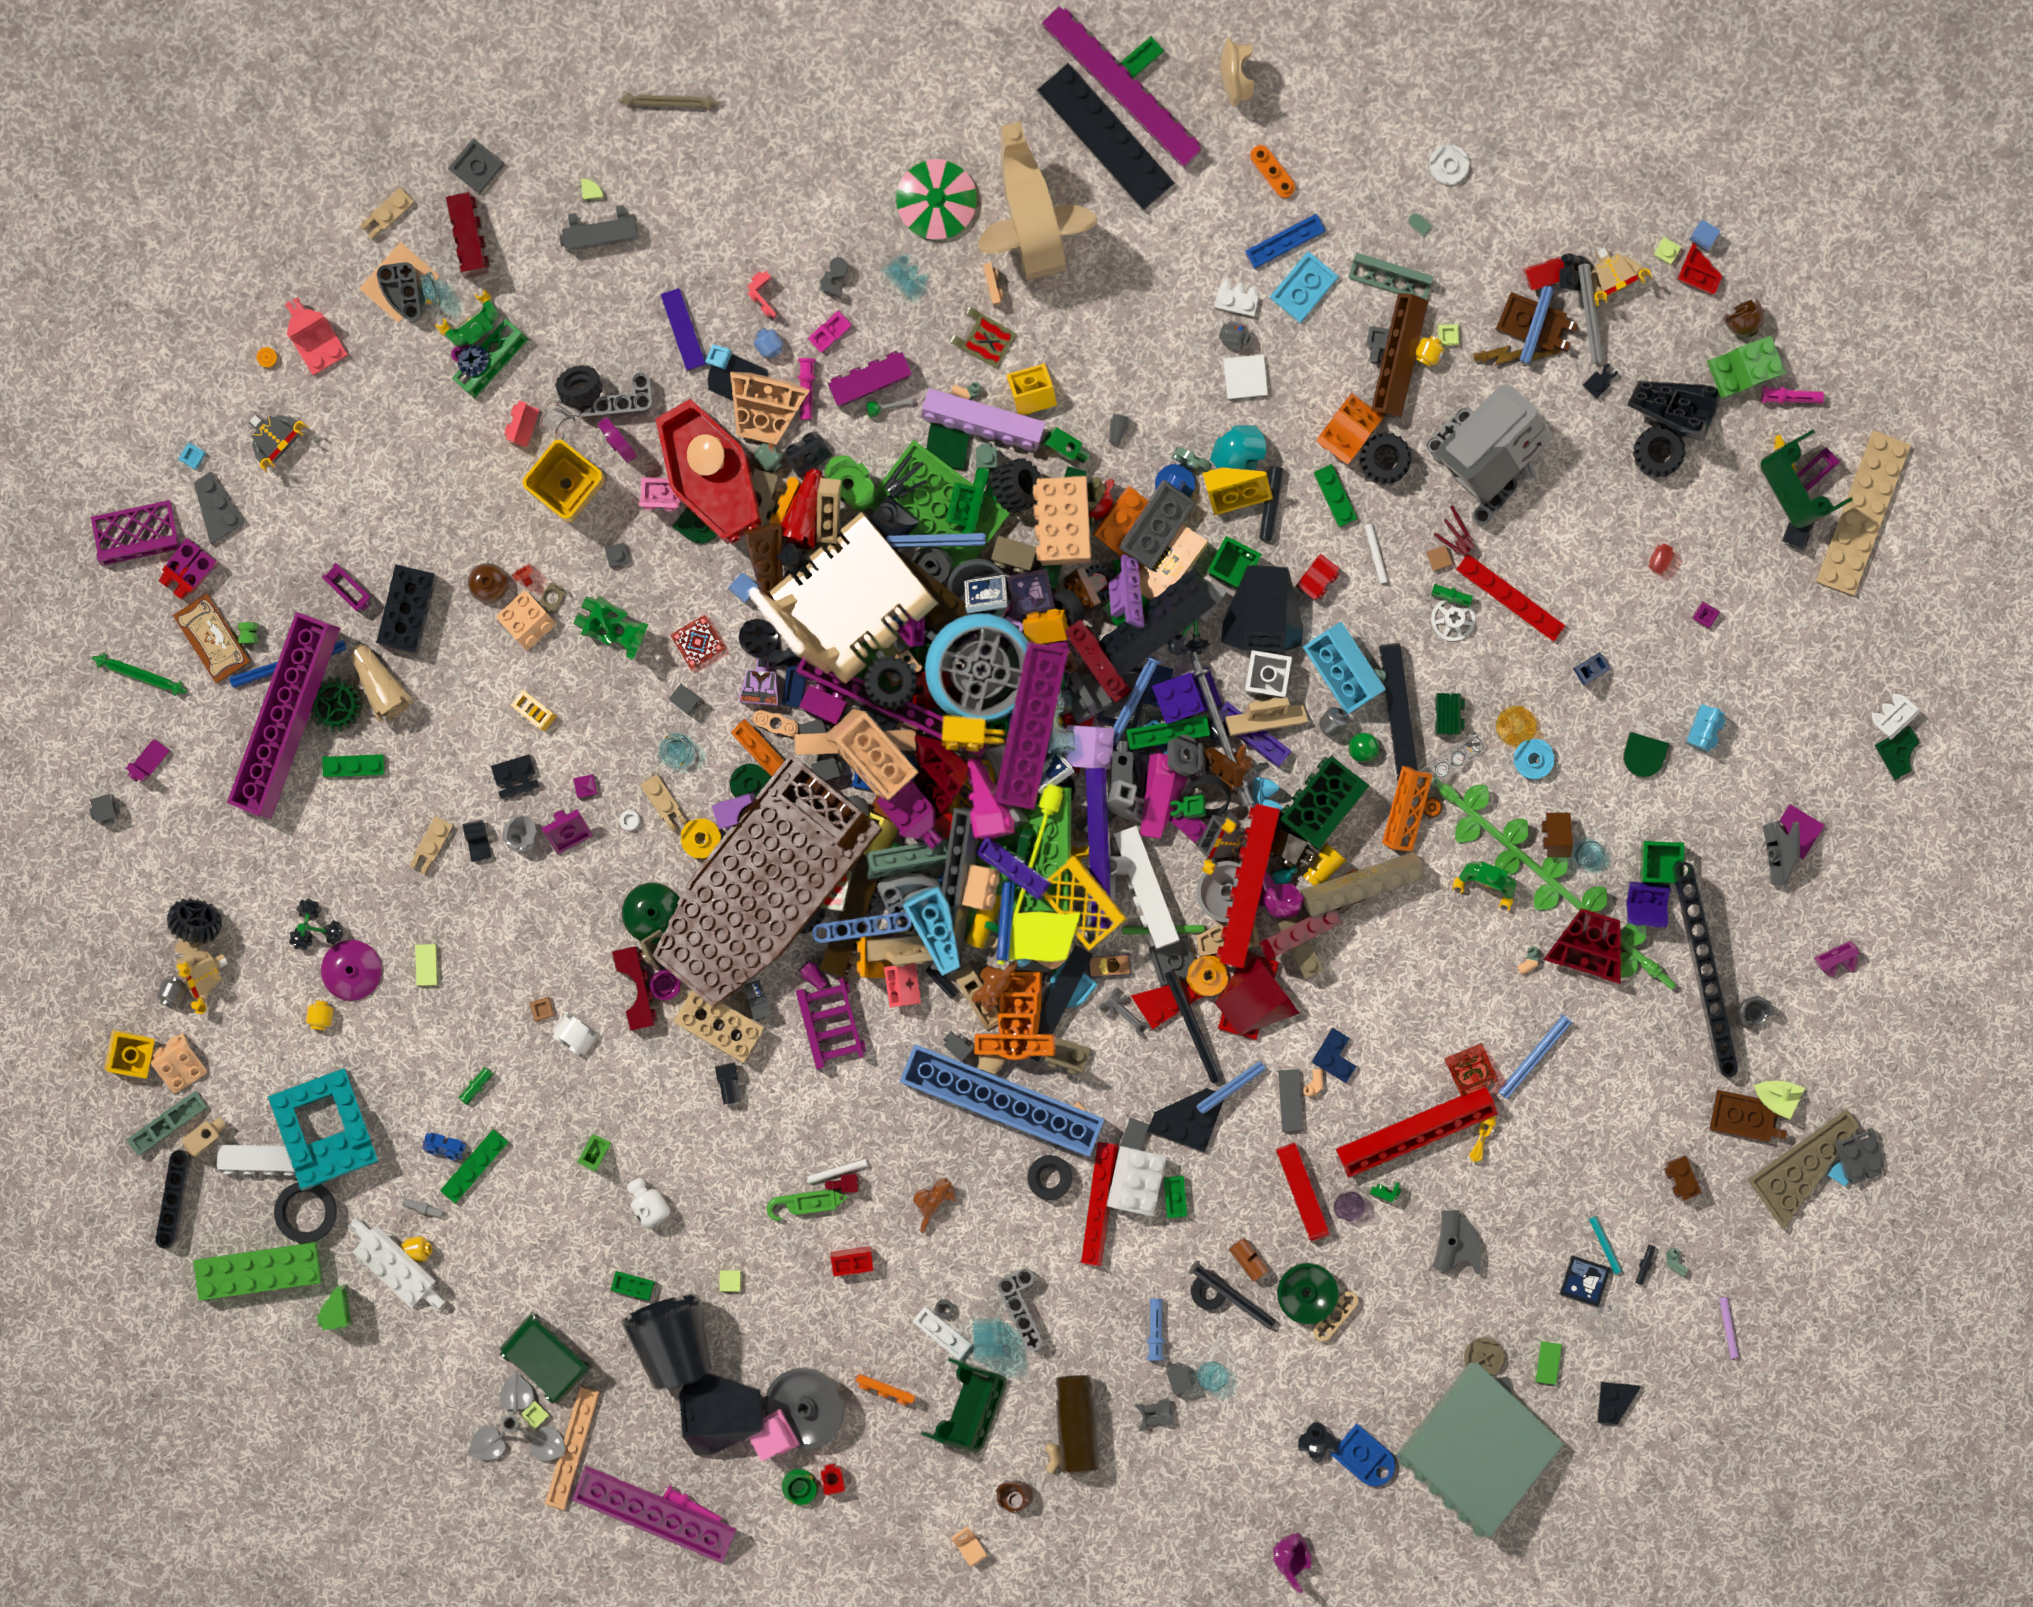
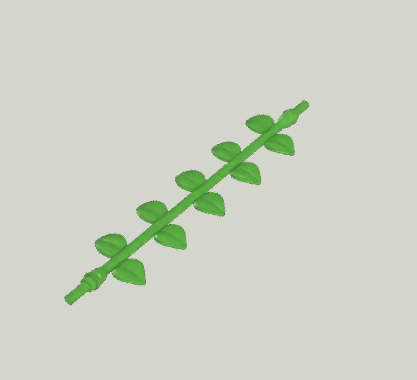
[1429,771,1676,990]

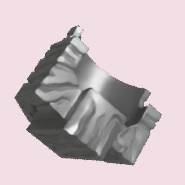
[1737,996,1775,1025]

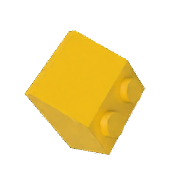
[1006,363,1057,415]
[104,1029,155,1079]

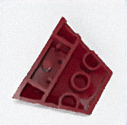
[915,735,969,819]
[1543,908,1621,984]
[1215,950,1300,1035]

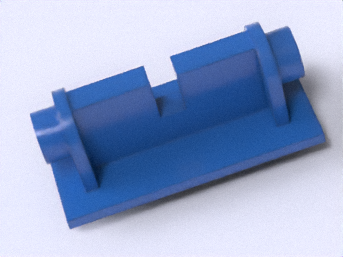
[422,1132,466,1161]

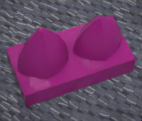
[1814,941,1859,978]

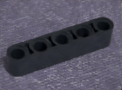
[155,1150,191,1249]

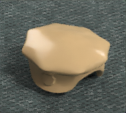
[1220,37,1254,107]

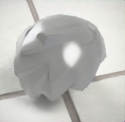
[502,815,538,852]

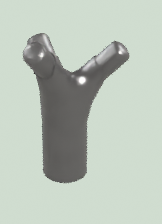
[1041,972,1051,1004]

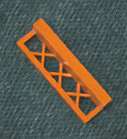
[1382,766,1433,852]

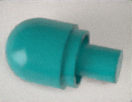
[1271,865,1298,884]

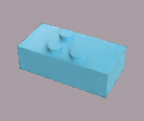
[1303,621,1386,715]

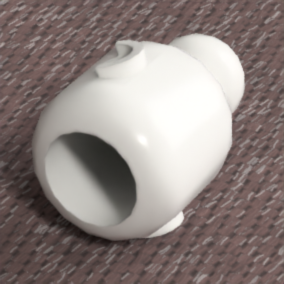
[627,1178,670,1229]

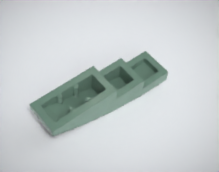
[126,1091,207,1157]

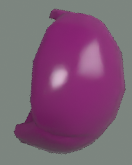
[650,970,681,1001]

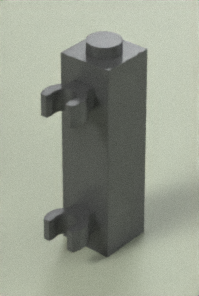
[559,205,638,252]

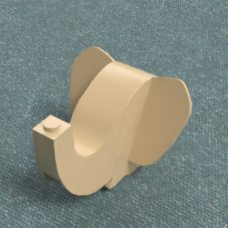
[978,121,1098,281]

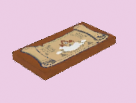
[173,594,251,684]

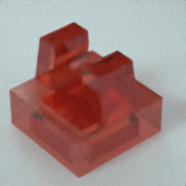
[511,563,533,587]

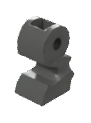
[820,257,848,298]

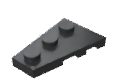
[194,471,245,545]

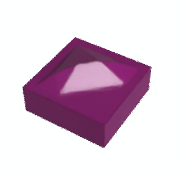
[1691,601,1720,629]
[573,774,598,798]

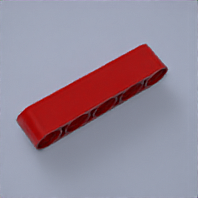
[1276,1142,1330,1243]

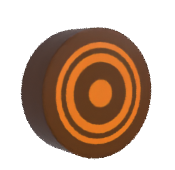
[1423,797,1442,818]

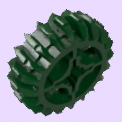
[311,677,363,732]

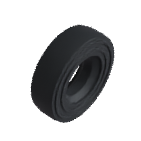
[1191,1273,1226,1310]

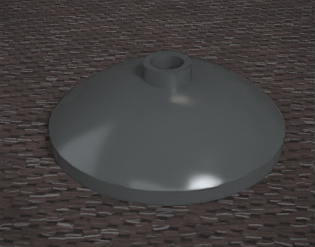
[948,559,1008,614]

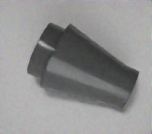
[1109,413,1130,444]

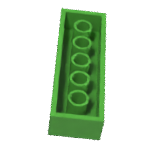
[193,1242,323,1301]

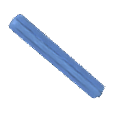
[1520,286,1554,364]
[1197,1061,1266,1114]

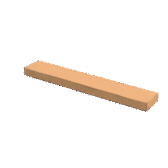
[794,730,916,755]
[545,1386,600,1510]

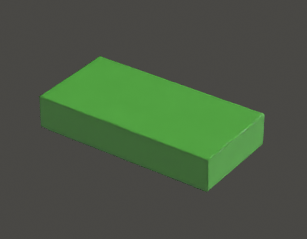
[1535,1341,1562,1385]

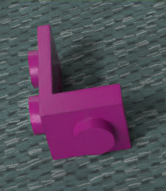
[125,739,169,782]

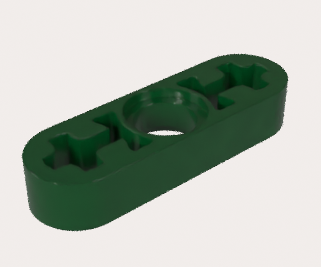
[1011,828,1037,888]

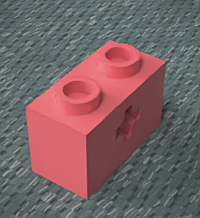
[884,963,921,1008]

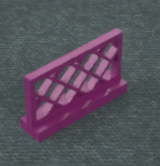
[91,500,180,566]

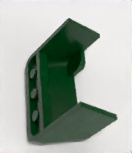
[1760,429,1853,529]
[920,1357,1006,1453]

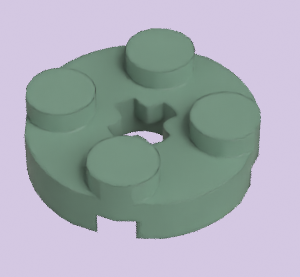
[1171,447,1212,475]

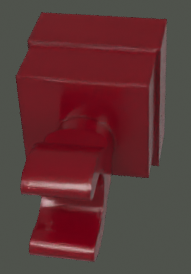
[825,1173,860,1193]

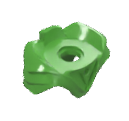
[824,455,875,511]

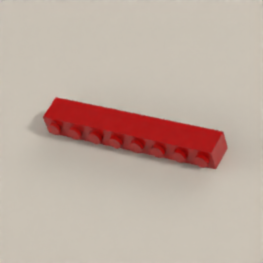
[1216,803,1280,968]
[1336,1085,1498,1178]

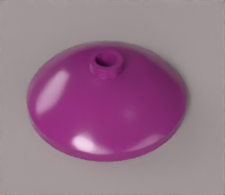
[321,940,382,1001]

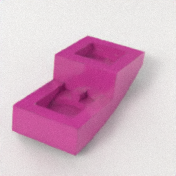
[808,310,853,353]

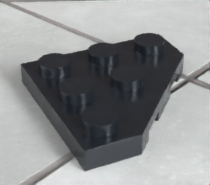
[1148,1088,1224,1152]

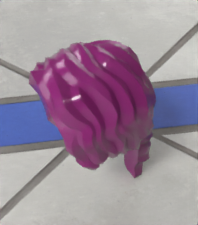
[1262,871,1304,919]
[1273,1532,1312,1594]

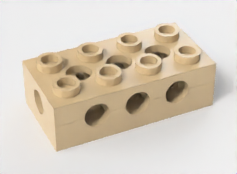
[673,990,765,1063]

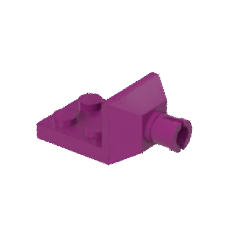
[876,779,943,850]

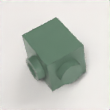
[976,444,997,470]

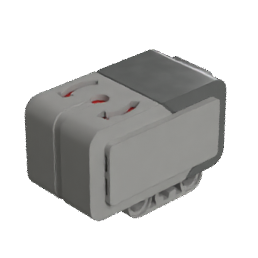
[1426,384,1552,503]

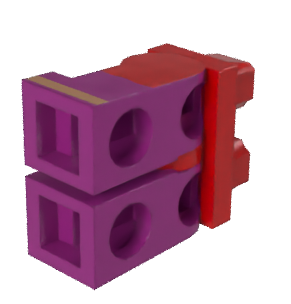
[158,537,220,600]

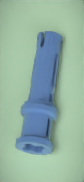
[1146,1299,1165,1360]

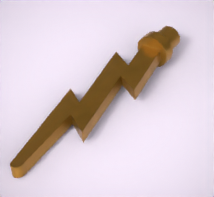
[1473,345,1561,366]

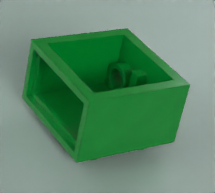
[1206,536,1262,589]
[1640,841,1685,884]

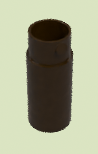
[1056,1375,1100,1473]

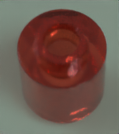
[1648,543,1675,575]

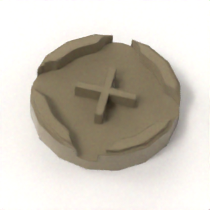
[1464,1337,1505,1376]

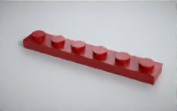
[1456,554,1566,642]
[1081,1142,1119,1266]

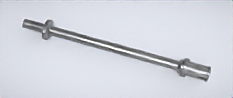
[1189,652,1254,807]

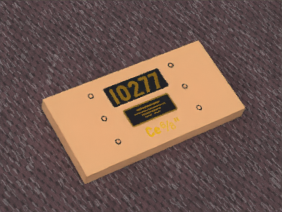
[1139,524,1209,600]

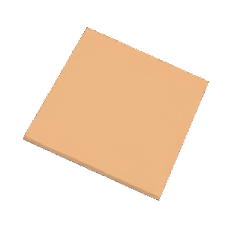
[359,242,439,323]

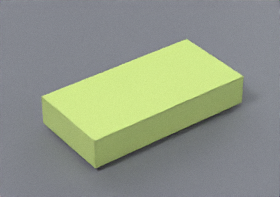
[415,944,437,986]

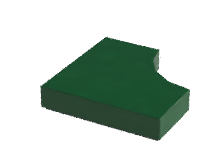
[1874,725,1920,780]

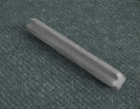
[1578,264,1603,363]

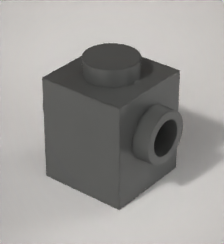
[89,794,120,826]

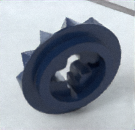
[457,345,489,376]

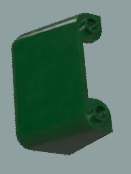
[499,1312,593,1404]

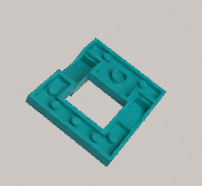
[267,1068,379,1191]

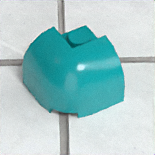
[1209,425,1266,471]

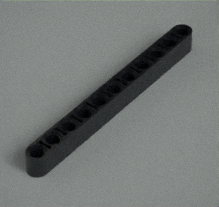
[1672,860,1738,1078]

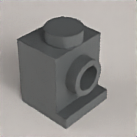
[943,1031,975,1062]

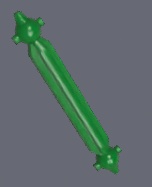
[91,653,187,696]

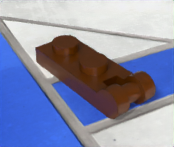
[1204,748,1243,788]

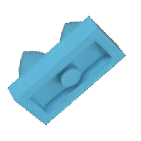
[1252,777,1283,812]

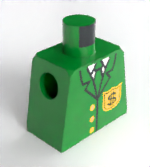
[1041,427,1090,464]

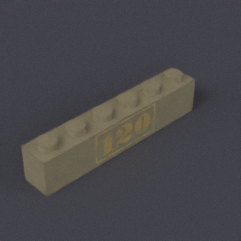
[1300,852,1425,917]

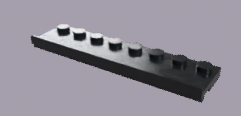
[1036,63,1175,211]

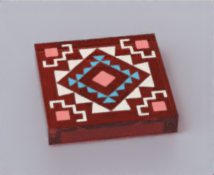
[670,614,726,670]

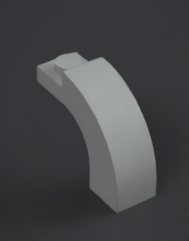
[1107,780,1144,822]

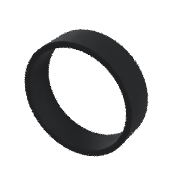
[1185,775,1231,818]

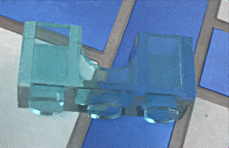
[1046,690,1075,755]

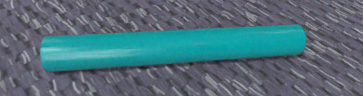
[1589,1215,1622,1274]

